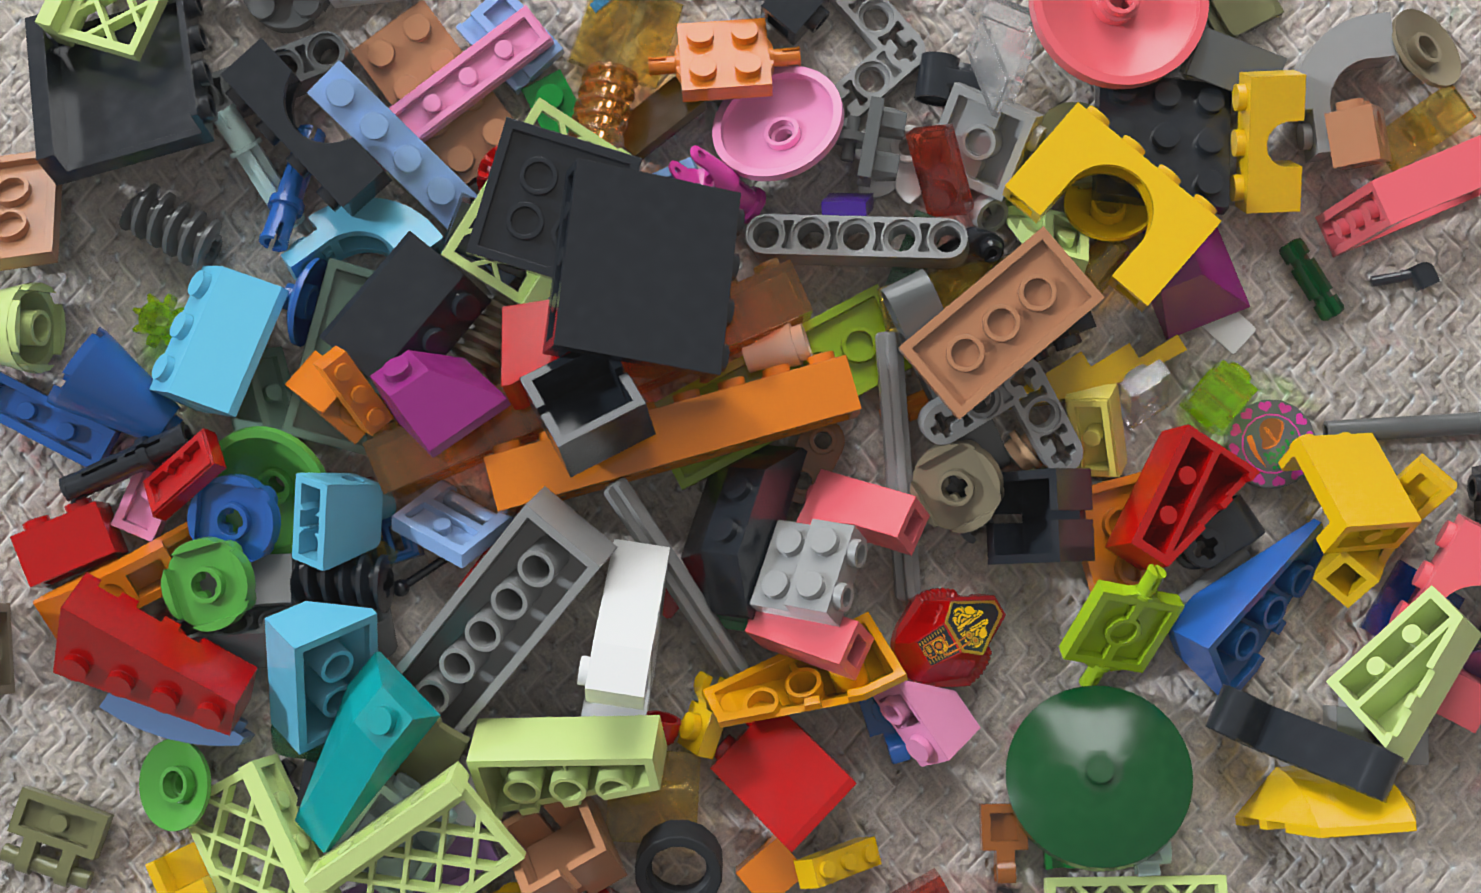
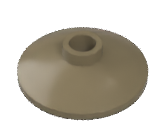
[1392,9,1461,89]

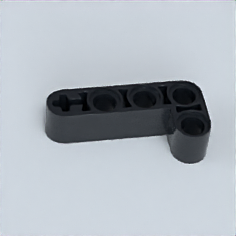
[1205,684,1404,803]

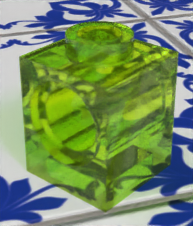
[1178,360,1258,434]

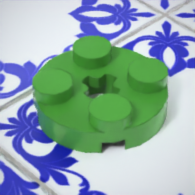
[161,537,257,632]

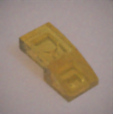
[1386,85,1477,172]

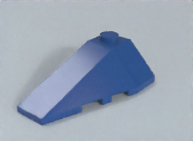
[1168,519,1324,695]

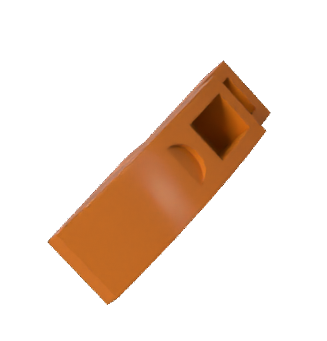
[33,522,192,640]

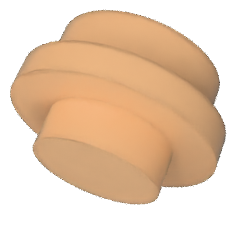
[1004,429,1043,470]

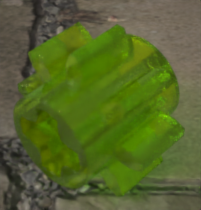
[132,293,184,348]

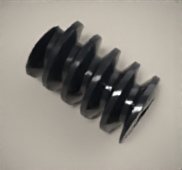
[290,553,395,613]

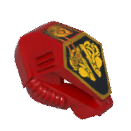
[890,587,1006,688]

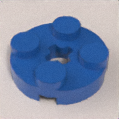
[187,474,281,563]

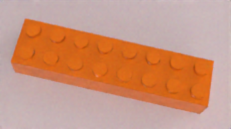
[483,351,862,516]

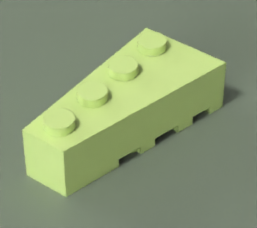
[466,715,667,820]

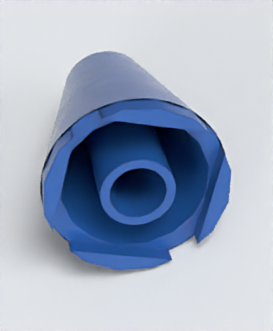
[47,327,183,438]

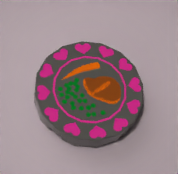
[1224,400,1316,489]

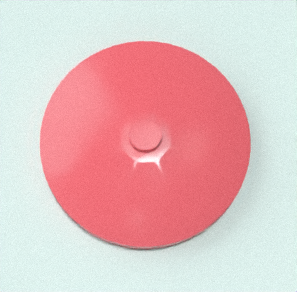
[1028,0,1209,89]

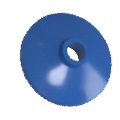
[282,258,327,347]

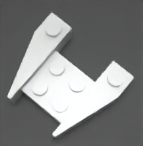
[577,539,670,717]

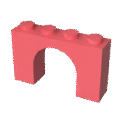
[745,469,930,681]
[1389,514,1481,733]

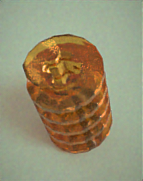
[567,61,640,149]

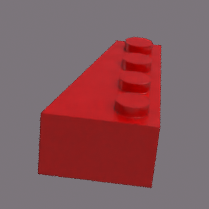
[53,572,258,736]

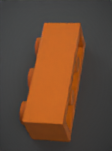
[313,346,394,436]

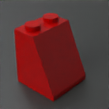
[710,715,857,852]

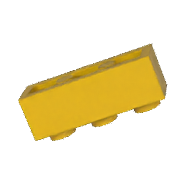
[794,836,882,889]

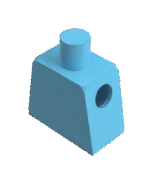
[292,473,396,571]

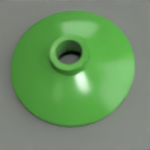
[139,739,211,831]

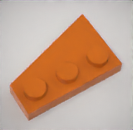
[1082,472,1146,593]

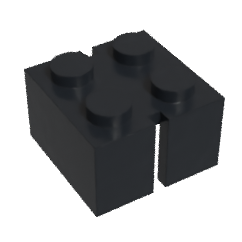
[519,352,656,478]
[986,468,1095,565]

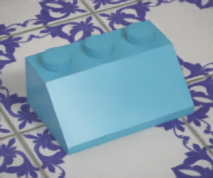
[149,265,289,417]
[265,601,378,755]

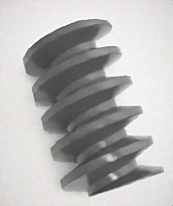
[119,183,223,272]

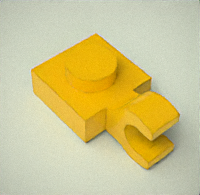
[677,671,726,760]

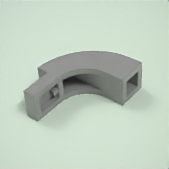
[1293,12,1396,163]

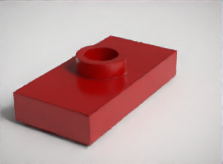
[143,428,227,521]

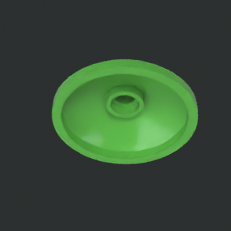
[214,426,326,554]

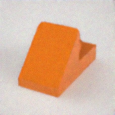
[284,350,366,445]

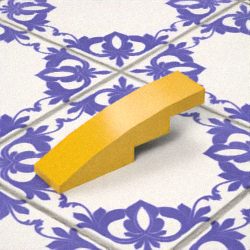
[1007,334,1187,410]

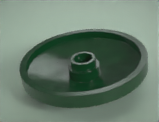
[1005,685,1193,872]

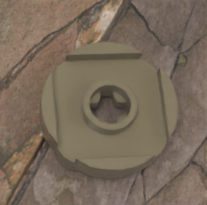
[910,439,1004,533]

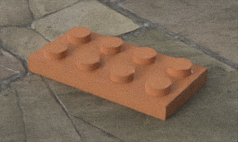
[351,0,513,187]
[898,226,1105,421]

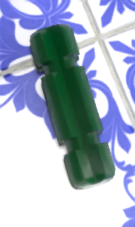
[1279,237,1345,321]

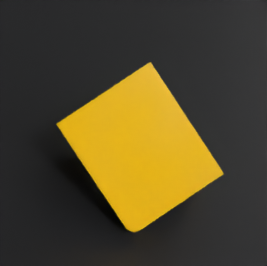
[146,842,217,893]

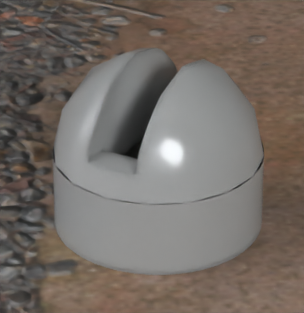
[968,193,1008,232]

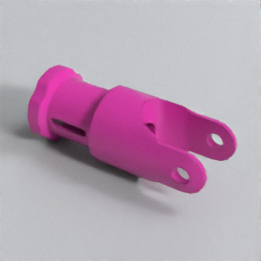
[668,145,766,224]

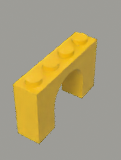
[1002,102,1221,312]

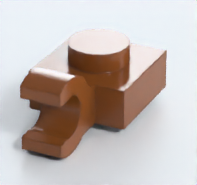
[979,803,1029,884]

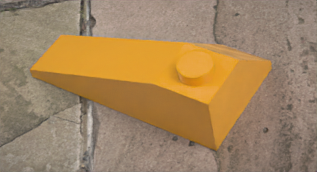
[703,612,908,728]

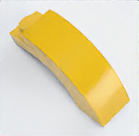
[1313,453,1458,608]

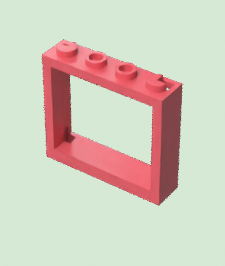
[1315,135,1481,258]

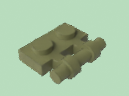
[0,786,114,890]

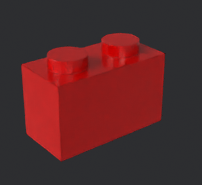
[10,497,129,588]

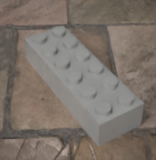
[395,486,618,734]

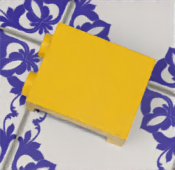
[1278,432,1422,554]

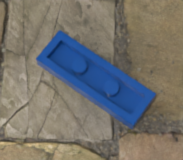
[0,371,121,467]

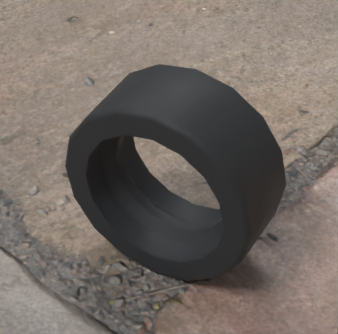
[635,820,723,893]

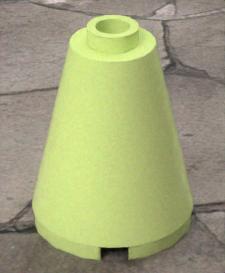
[0,282,66,373]

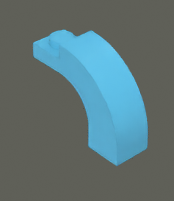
[281,198,449,281]

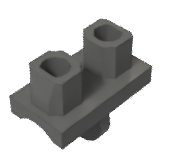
[835,96,908,187]

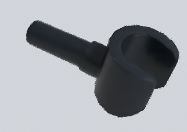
[1370,262,1440,292]

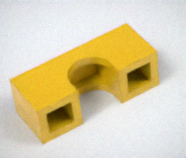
[1229,70,1306,214]

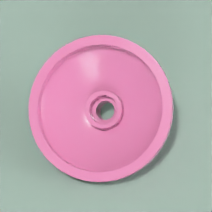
[712,66,844,182]

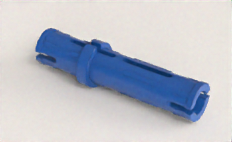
[259,124,326,252]

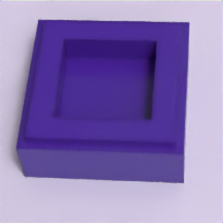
[821,193,874,216]

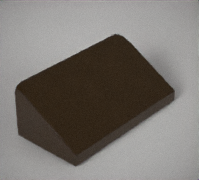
[610,76,708,160]

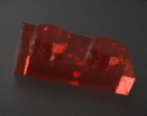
[905,124,974,218]

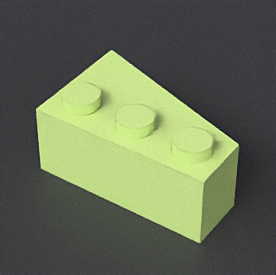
[1326,585,1481,763]

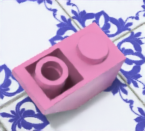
[873,681,981,767]

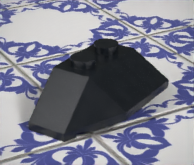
[681,445,808,620]

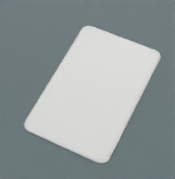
[1202,312,1256,354]

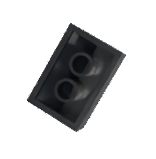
[319,231,492,379]

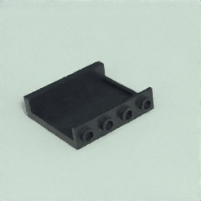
[25,0,218,186]
[542,158,745,384]

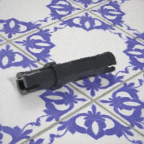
[59,422,194,504]

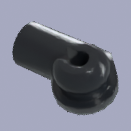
[937,227,1004,263]

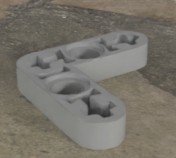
[829,0,926,129]
[917,359,1083,468]

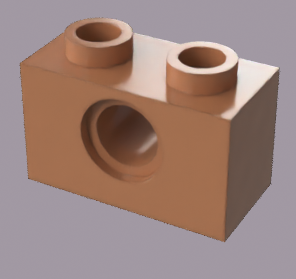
[1324,98,1392,171]

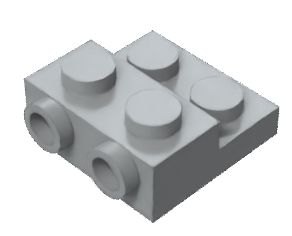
[922,82,1048,202]
[750,519,867,627]

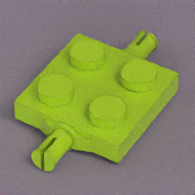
[1059,564,1184,686]

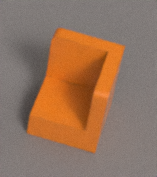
[736,835,798,893]

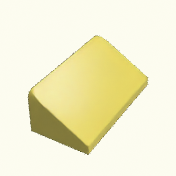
[1065,384,1127,478]

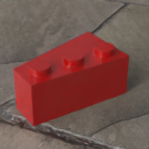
[1105,424,1261,571]

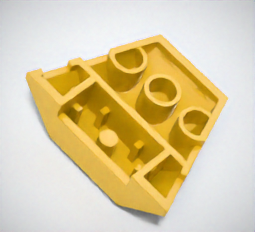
[1235,766,1417,838]

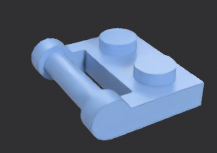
[391,480,514,569]

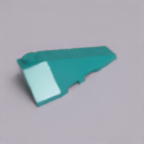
[295,651,441,853]

